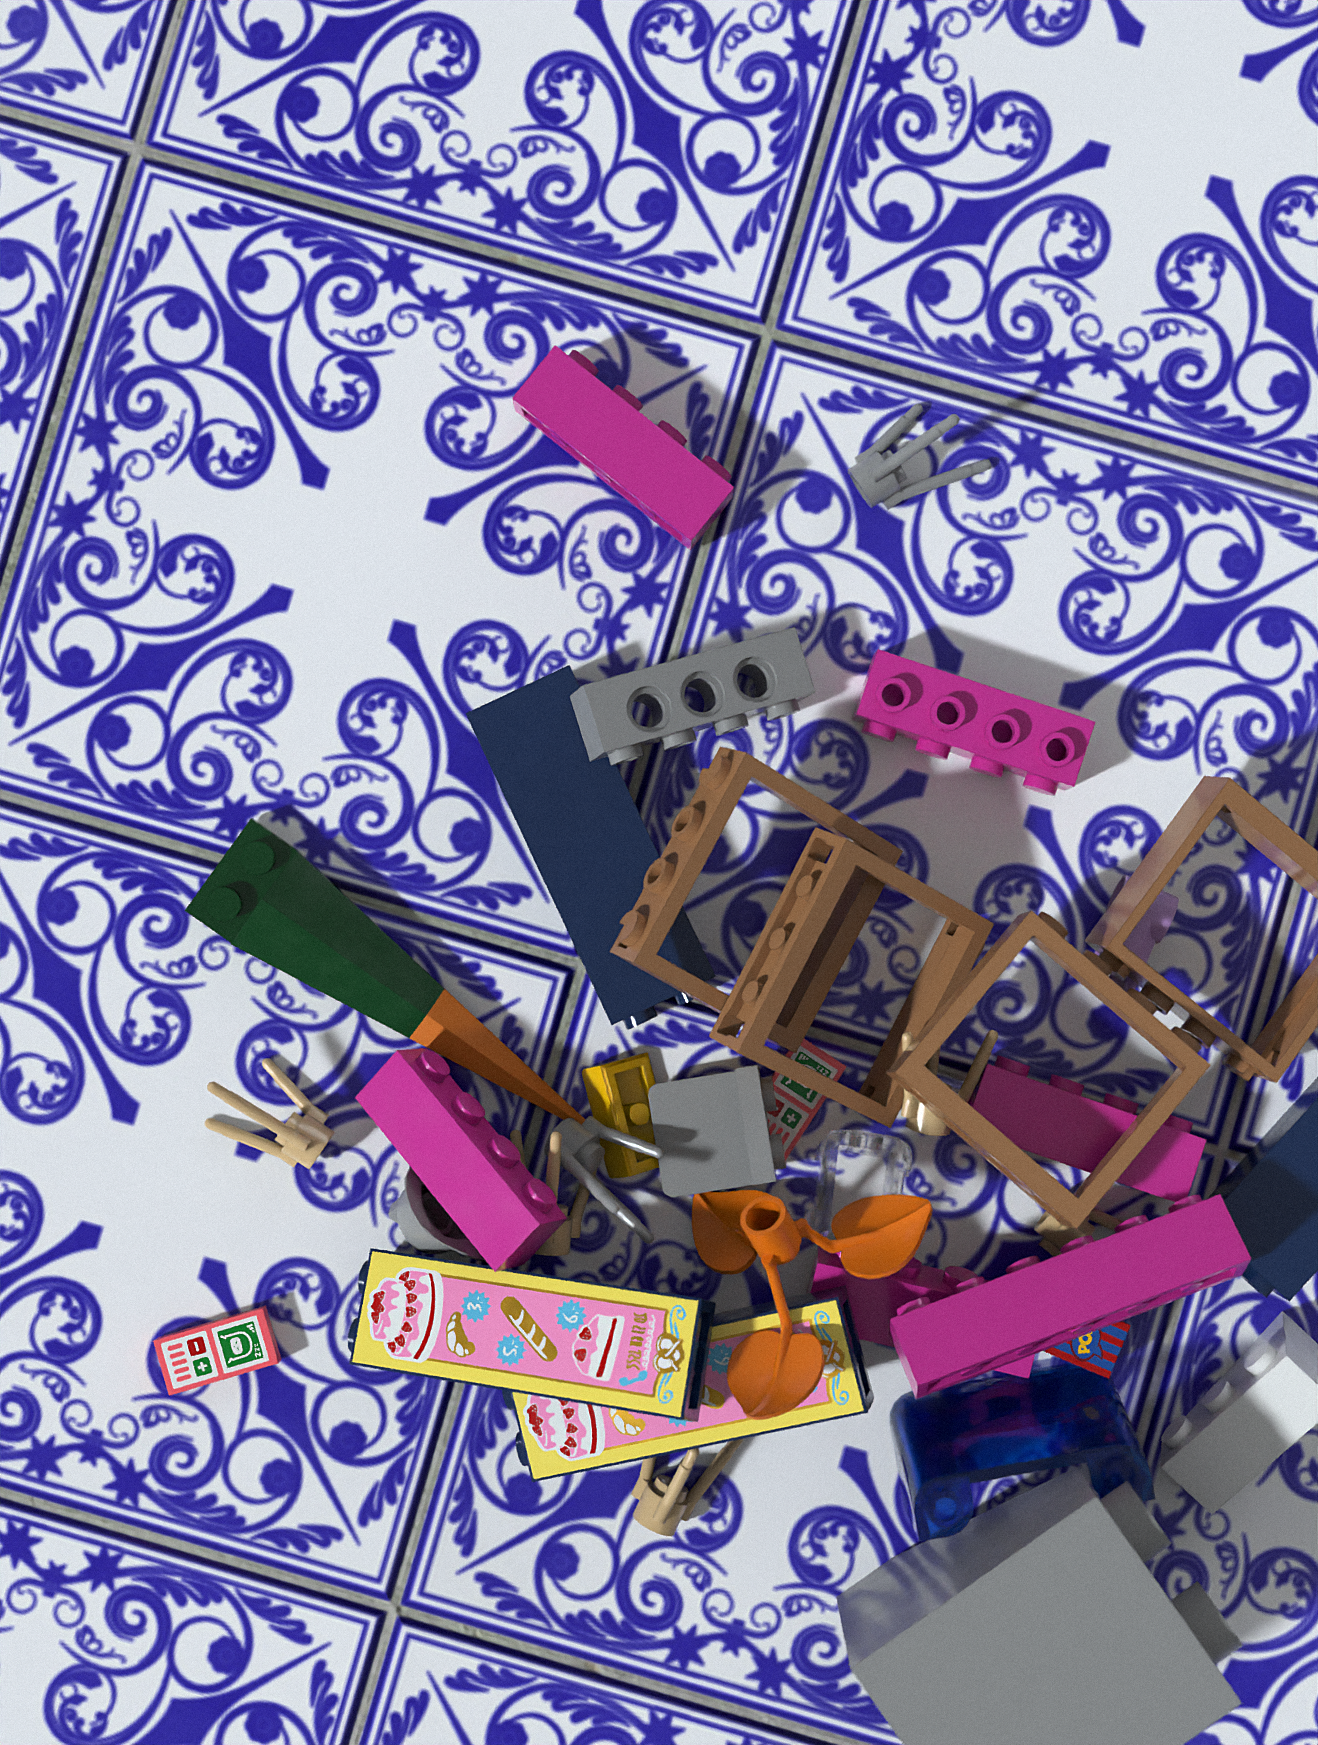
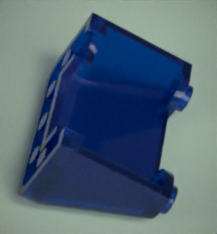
[889,1363,1156,1542]

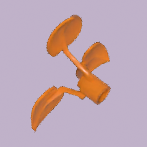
[692,1190,933,1420]

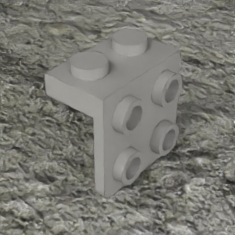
[648,1065,786,1197]

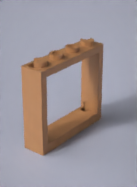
[610,747,903,1053]
[1084,776,1318,1083]
[708,827,994,1128]
[886,910,1211,1229]

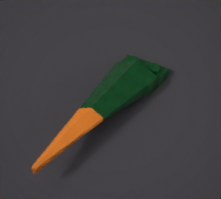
[185,818,586,1125]

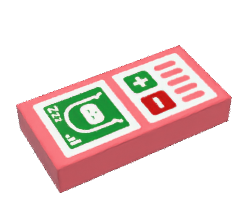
[766,1039,847,1161]
[153,1305,282,1396]

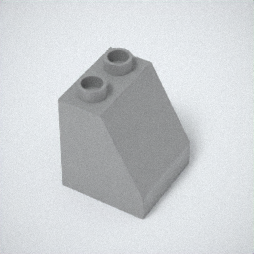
[836,1467,1243,1745]

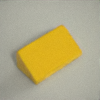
[582,1052,659,1179]

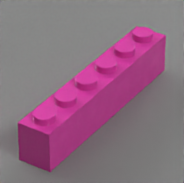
[889,1194,1251,1399]

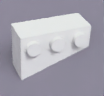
[1161,1311,1318,1515]

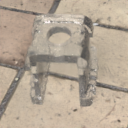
[803,1130,912,1238]

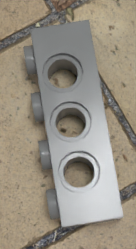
[570,627,815,766]

